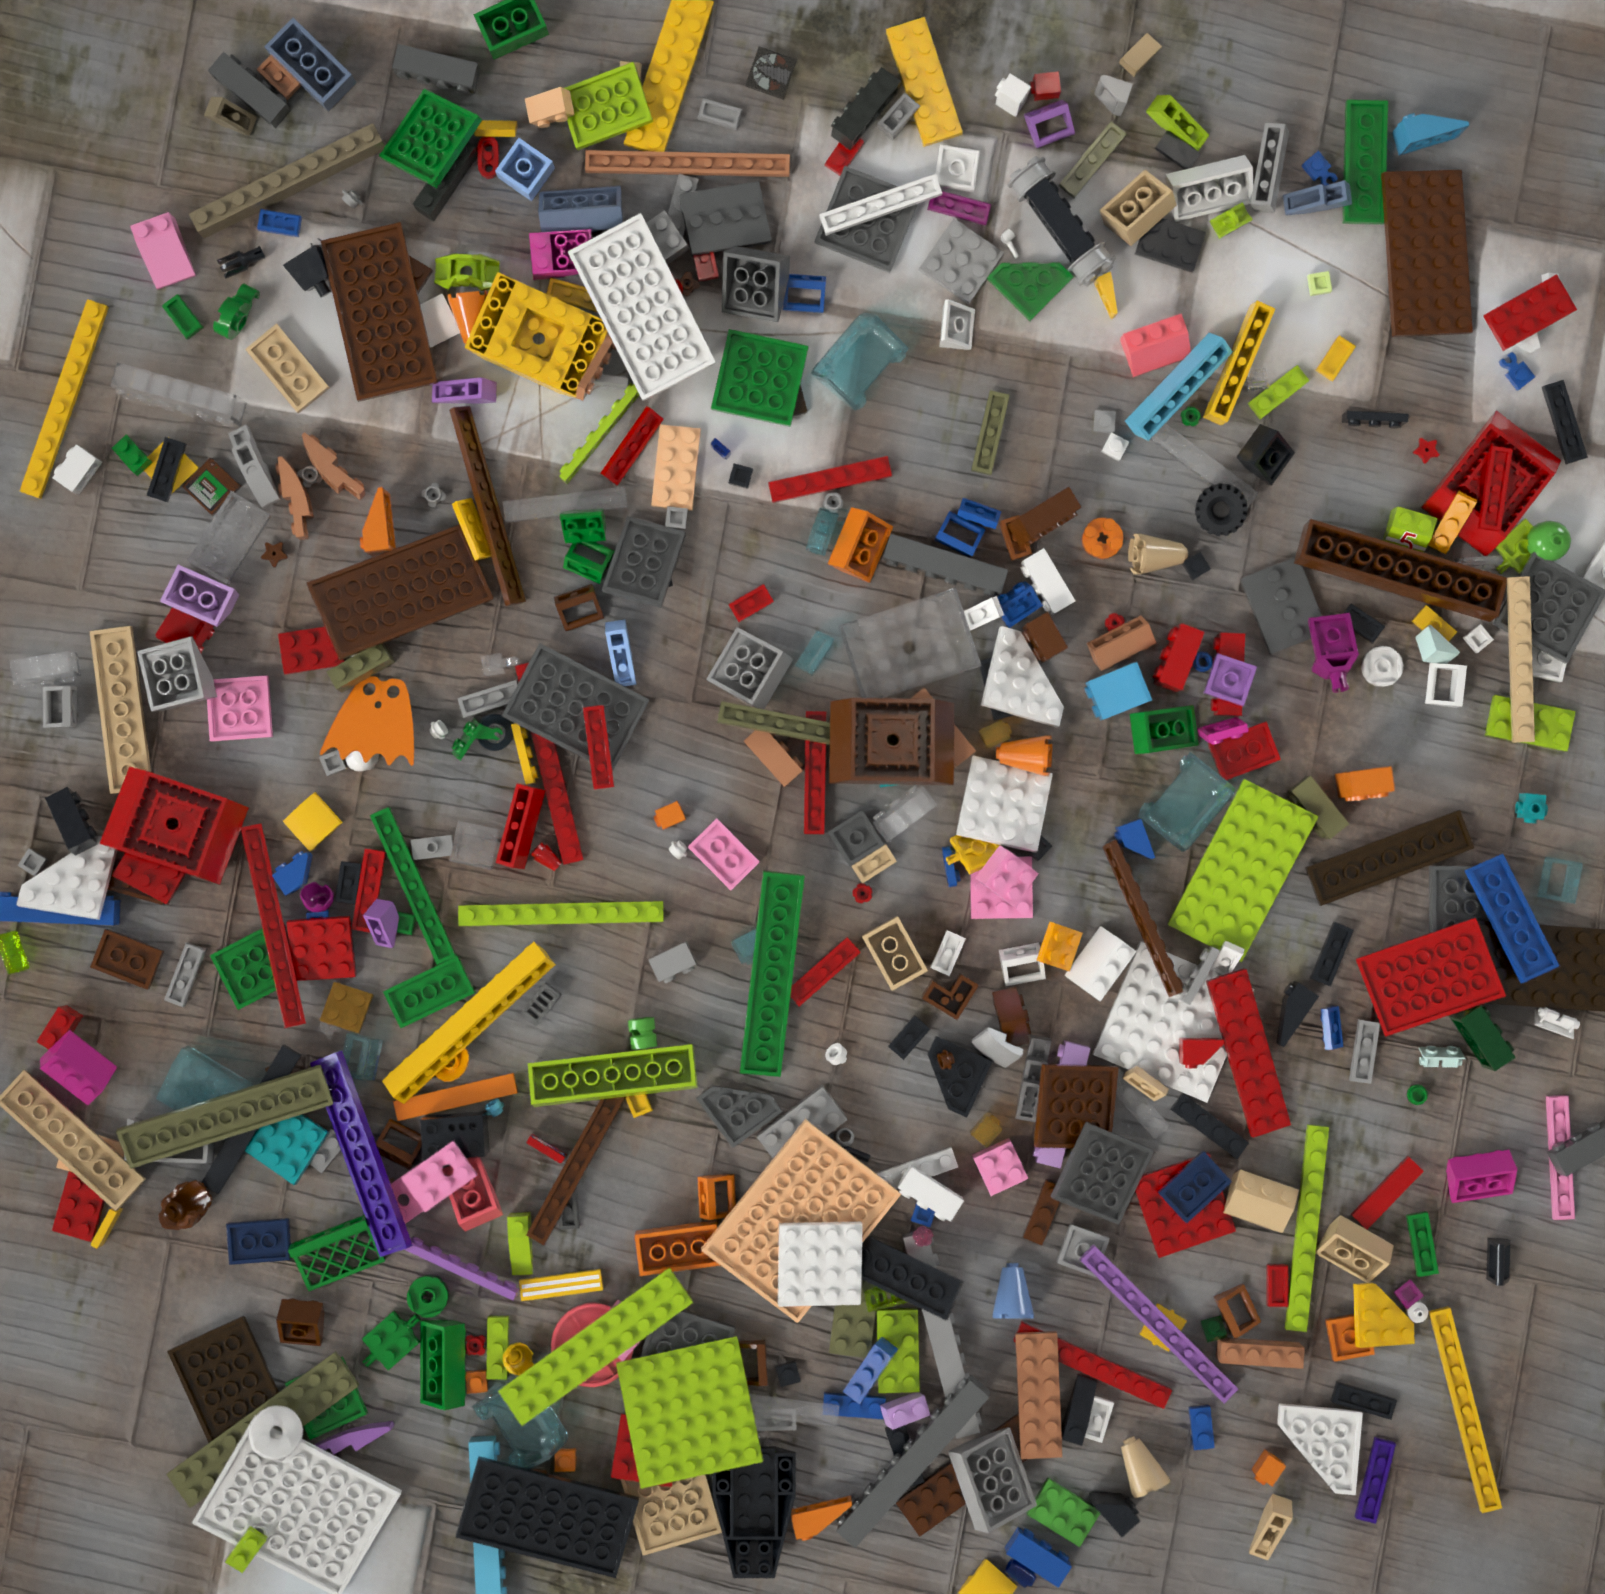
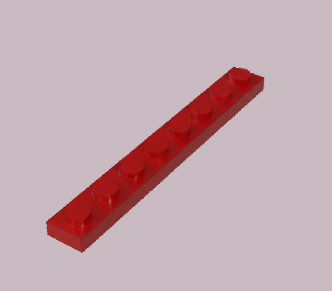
[1013,1321,1172,1409]

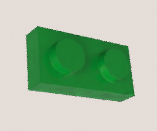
[112,434,152,476]

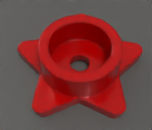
[1413,438,1440,464]

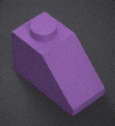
[363,899,399,948]

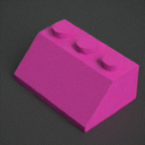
[40,1030,117,1105]
[1446,1150,1517,1203]

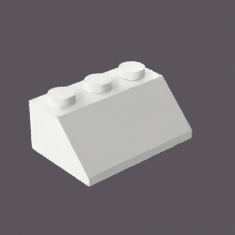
[1064,926,1137,1001]

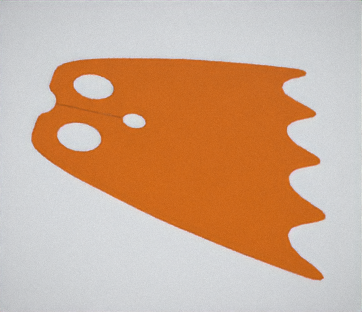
[320,676,414,766]

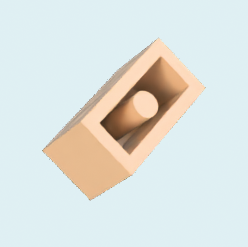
[525,87,574,128]

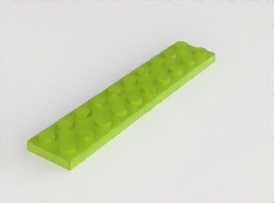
[498,1267,694,1426]

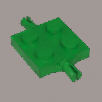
[362,1311,421,1371]

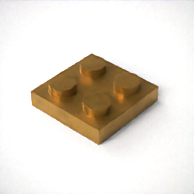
[320,982,374,1034]

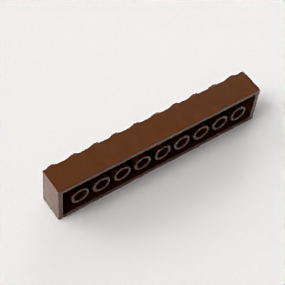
[1294,519,1507,622]

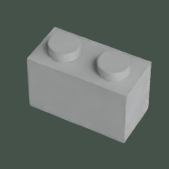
[649,941,697,983]

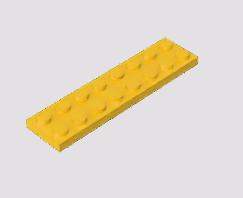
[624,0,714,152]

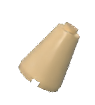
[1128,533,1188,575]
[1121,1436,1170,1499]

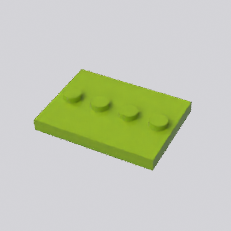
[564,62,653,150]

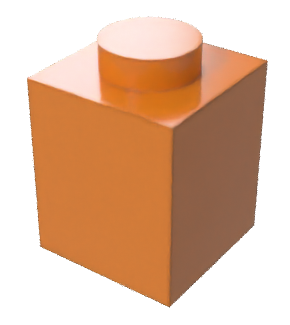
[653,801,687,830]
[1251,1449,1286,1487]

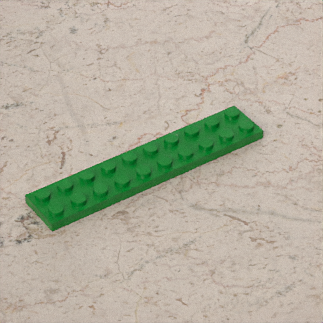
[739,870,805,1077]

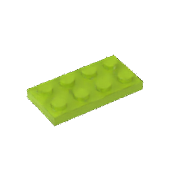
[1485,695,1576,752]
[877,1308,920,1393]

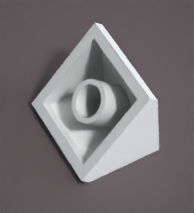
[940,299,975,350]

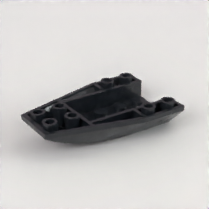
[713,1446,796,1578]

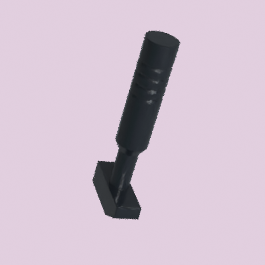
[827,1133,870,1163]

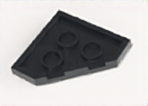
[927,1036,992,1118]

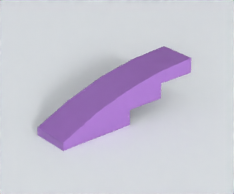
[314,1421,395,1455]

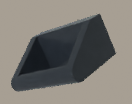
[1486,1238,1510,1286]

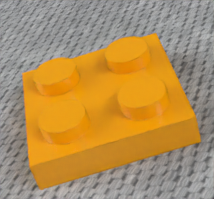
[1036,922,1083,972]

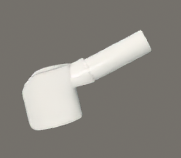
[1001,229,1019,258]

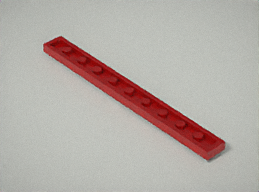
[515,663,584,865]
[240,823,306,1028]

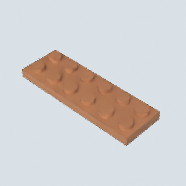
[1015,1331,1062,1459]

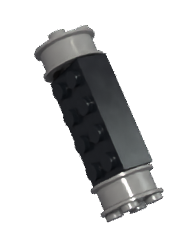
[1008,156,1116,287]

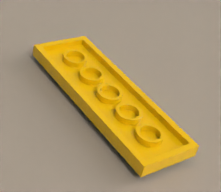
[886,17,963,147]

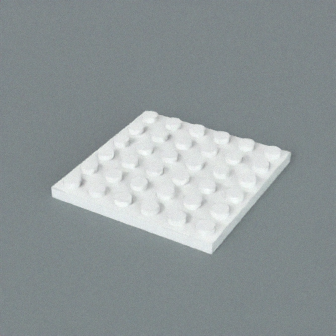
[1093,941,1254,1103]

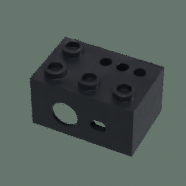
[420,1111,490,1161]

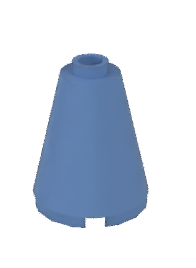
[993,1263,1034,1318]

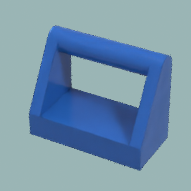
[783,274,826,313]
[935,511,986,558]

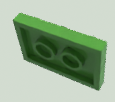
[1026,1478,1100,1547]

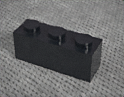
[45,787,98,856]

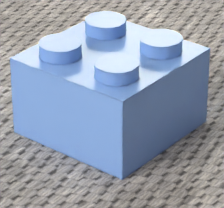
[495,138,555,201]

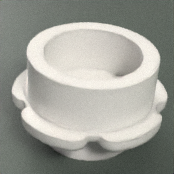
[429,720,448,739]
[669,841,687,859]

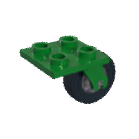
[451,714,513,761]

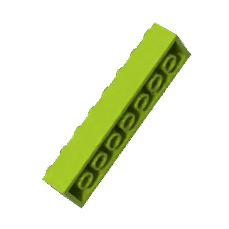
[528,1044,698,1107]

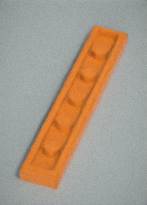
[393,1073,518,1121]

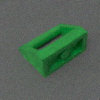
[563,542,615,584]

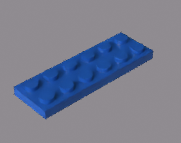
[1465,854,1559,983]

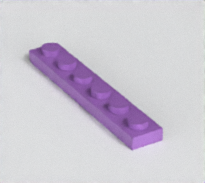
[404,1237,520,1300]

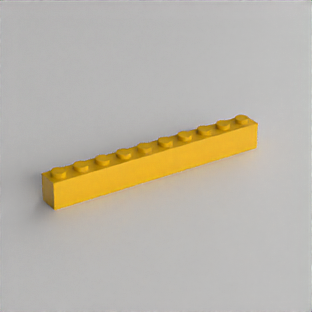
[382,942,556,1104]

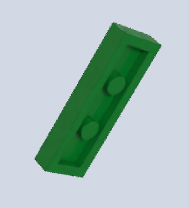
[1406,1211,1439,1277]

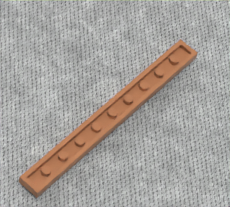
[585,150,790,177]

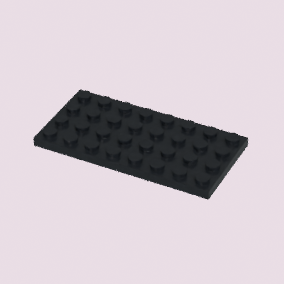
[455,1456,639,1578]

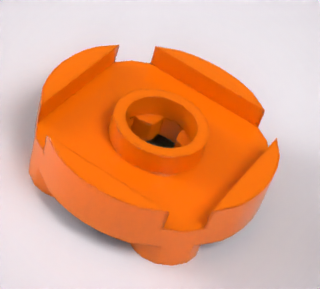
[1082,518,1123,559]

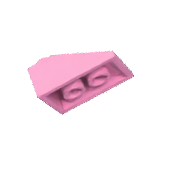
[130,212,196,290]

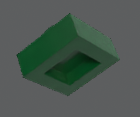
[1201,1315,1227,1343]

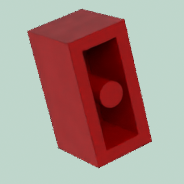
[36,1005,83,1050]

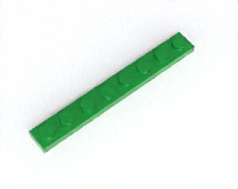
[370,807,457,965]

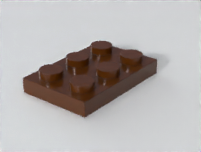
[90,929,164,990]

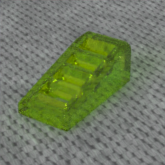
[863,1287,907,1313]

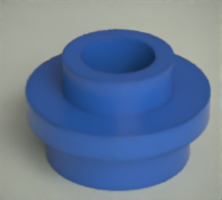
[1192,652,1213,672]

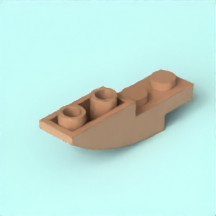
[302,432,365,500]
[276,456,314,540]

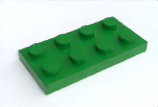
[383,956,476,1029]

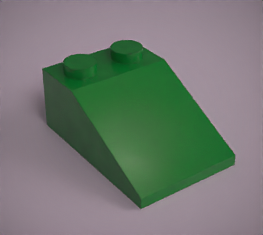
[1130,705,1199,754]

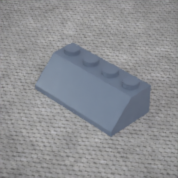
[538,186,623,232]

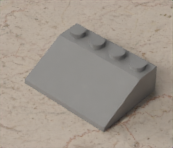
[948,1427,1037,1533]

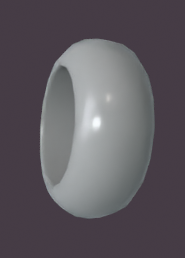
[835,1128,854,1147]

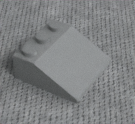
[706,627,793,709]
[137,637,217,711]

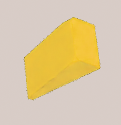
[1094,271,1118,319]

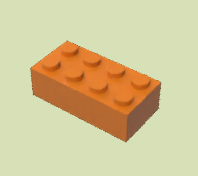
[634,1220,721,1276]

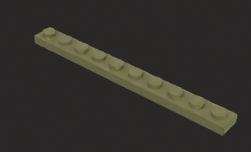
[717,701,899,746]

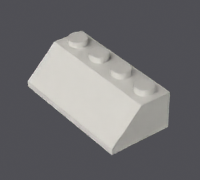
[1166,155,1253,222]

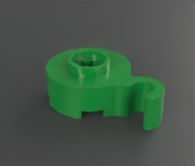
[213,283,260,340]

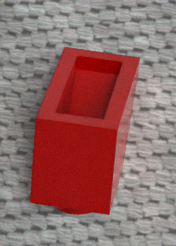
[1179,1038,1224,1069]

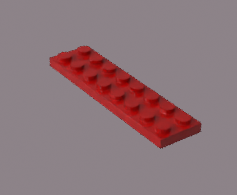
[1206,968,1291,1138]

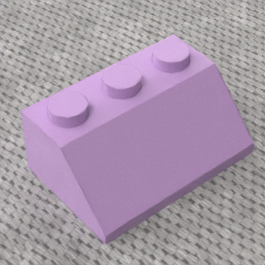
[160,565,239,627]

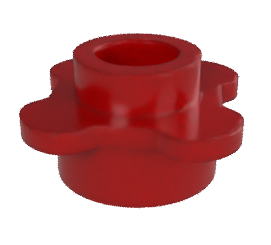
[465,1334,486,1356]

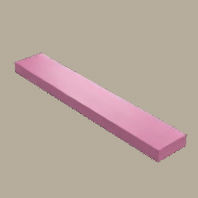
[1546,1095,1575,1220]

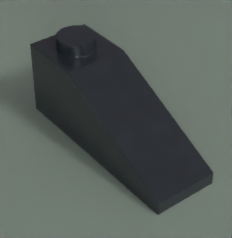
[1276,981,1319,1047]
[1061,1374,1097,1446]

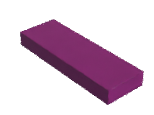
[927,191,992,226]

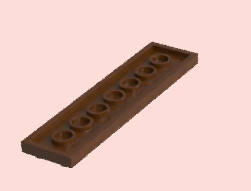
[896,1413,1028,1537]

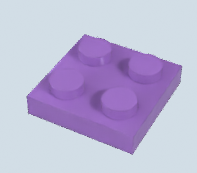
[1203,654,1257,706]

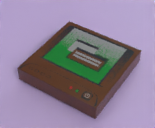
[182,457,241,516]

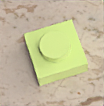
[1307,271,1332,296]

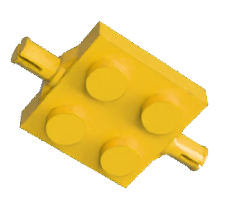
[946,835,1001,875]

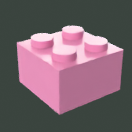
[975,845,1039,907]
[972,1138,1028,1196]

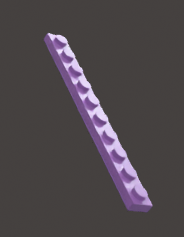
[1079,1244,1238,1404]

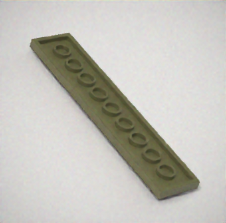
[116,1065,334,1169]
[166,1351,360,1508]

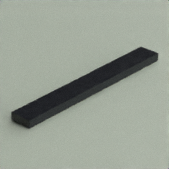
[201,1044,302,1194]

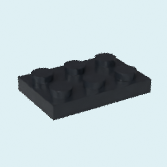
[1135,218,1206,273]

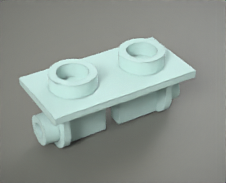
[1419,1045,1465,1068]

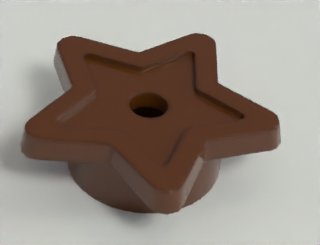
[261,542,288,568]

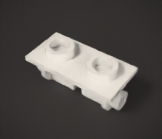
[1534,1007,1580,1039]

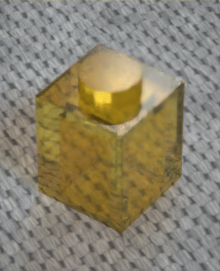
[978,720,1012,749]
[970,1113,1003,1148]

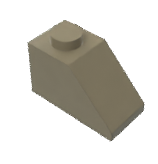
[204,97,257,136]

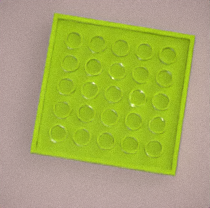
[616,1336,763,1489]

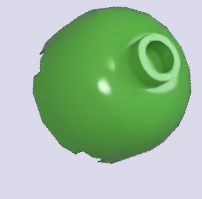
[1527,521,1571,561]

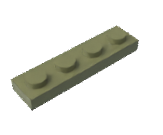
[1059,121,1127,198]
[971,390,1010,476]

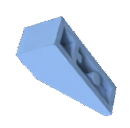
[605,619,636,686]

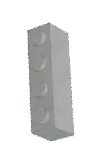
[1250,123,1289,213]

